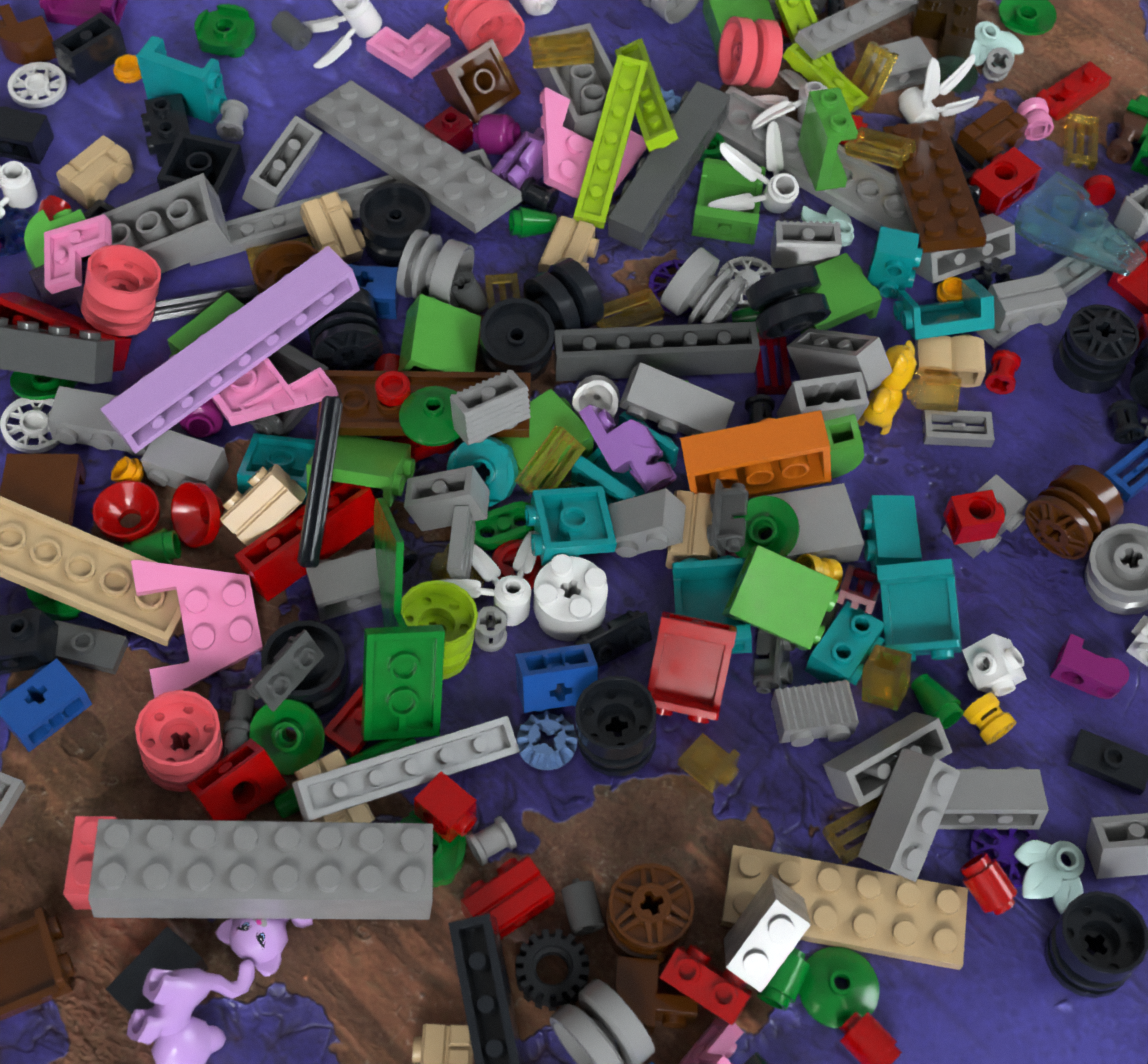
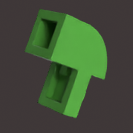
[24,209,86,278]
[824,414,864,478]

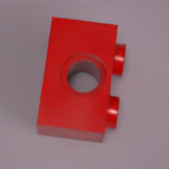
[968,147,1042,216]
[186,738,287,821]

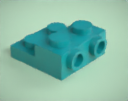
[237,433,316,504]
[525,486,617,566]

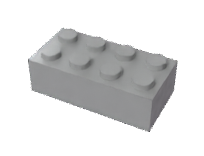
[533,23,632,142]
[89,173,232,274]

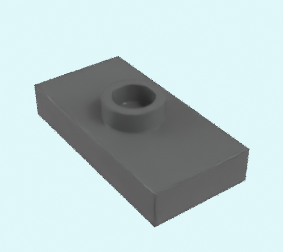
[55,620,129,675]

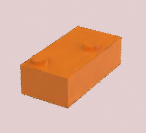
[680,410,832,498]

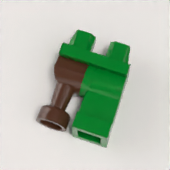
[1106,95,1148,177]

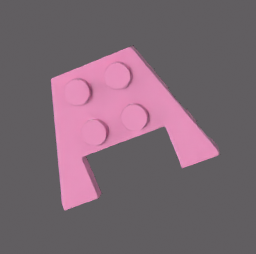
[539,87,647,199]
[211,358,338,426]
[131,560,263,698]

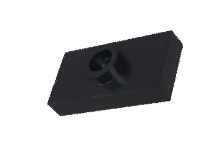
[1067,729,1148,795]

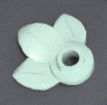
[970,21,1024,72]
[801,206,854,247]
[1014,840,1085,915]

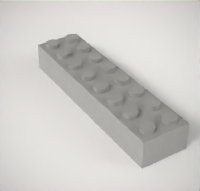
[88,819,433,920]

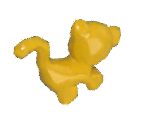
[858,340,917,435]

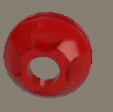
[92,481,160,542]
[171,482,224,548]

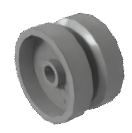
[1084,523,1148,615]
[549,979,655,1064]

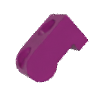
[1050,634,1130,699]

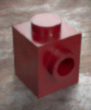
[424,106,473,152]

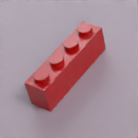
[0,292,132,372]
[234,482,375,602]

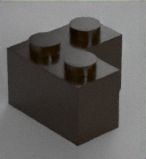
[910,0,978,65]

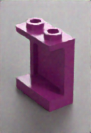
[39,0,128,26]

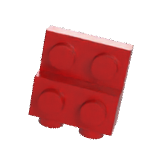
[659,944,753,1025]

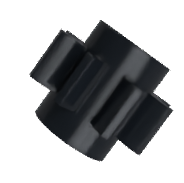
[972,257,1014,290]

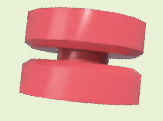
[718,16,783,88]

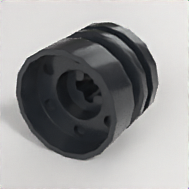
[308,287,383,371]
[1053,304,1140,394]
[575,676,656,776]
[1045,891,1148,998]

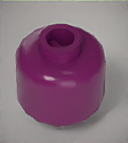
[473,114,521,155]
[179,399,224,438]

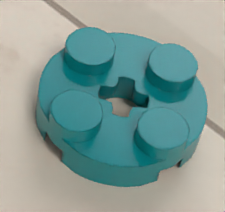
[447,436,518,507]

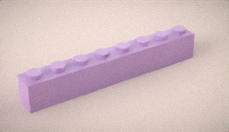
[100,246,360,454]

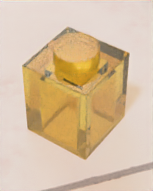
[907,370,962,412]
[862,645,912,711]

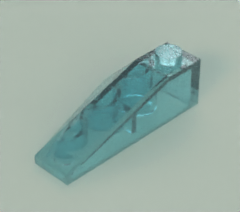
[1014,171,1147,277]

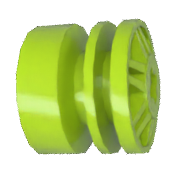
[401,580,478,680]

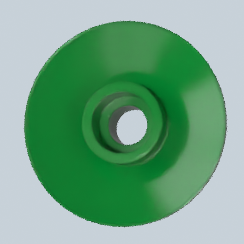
[998,0,1057,36]
[10,371,79,400]
[399,386,460,446]
[734,496,800,559]
[249,698,325,775]
[799,947,879,1029]

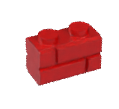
[461,855,555,940]

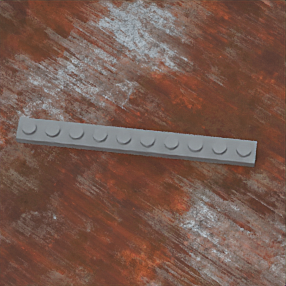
[189,149,493,266]

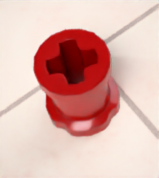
[985,350,1021,395]

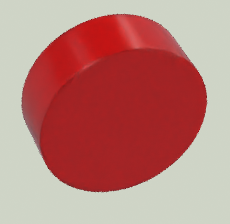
[1082,175,1116,206]
[375,371,411,406]

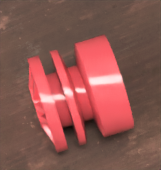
[446,0,525,58]
[81,244,161,336]
[135,690,224,792]

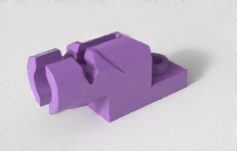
[491,127,545,190]
[579,405,677,493]

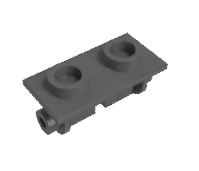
[707,479,749,557]
[753,629,796,694]
[246,630,325,712]

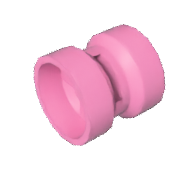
[1017,97,1054,141]

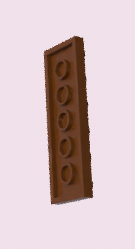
[882,121,987,253]
[317,370,531,438]

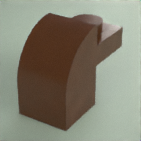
[0,3,57,65]
[614,956,698,1037]

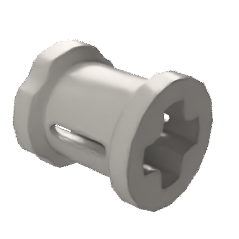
[982,47,1014,82]
[216,99,249,142]
[474,606,507,652]
[465,816,517,866]

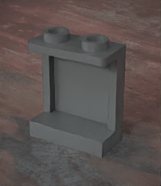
[248,343,329,437]

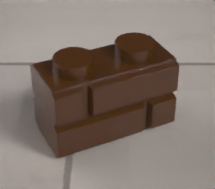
[956,101,1028,167]

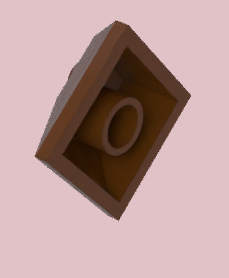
[431,39,521,124]

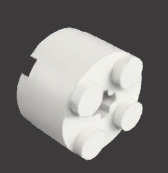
[533,554,608,642]

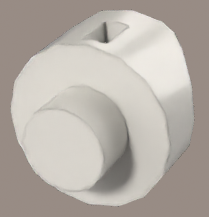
[572,375,620,418]

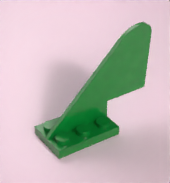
[361,498,445,741]

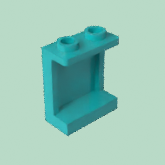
[136,35,227,124]
[893,279,995,340]
[571,411,679,505]
[672,555,752,654]
[877,558,962,663]

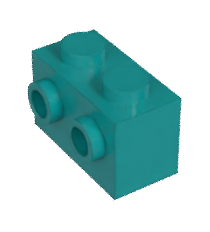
[867,226,923,299]
[861,495,922,574]
[805,601,886,686]

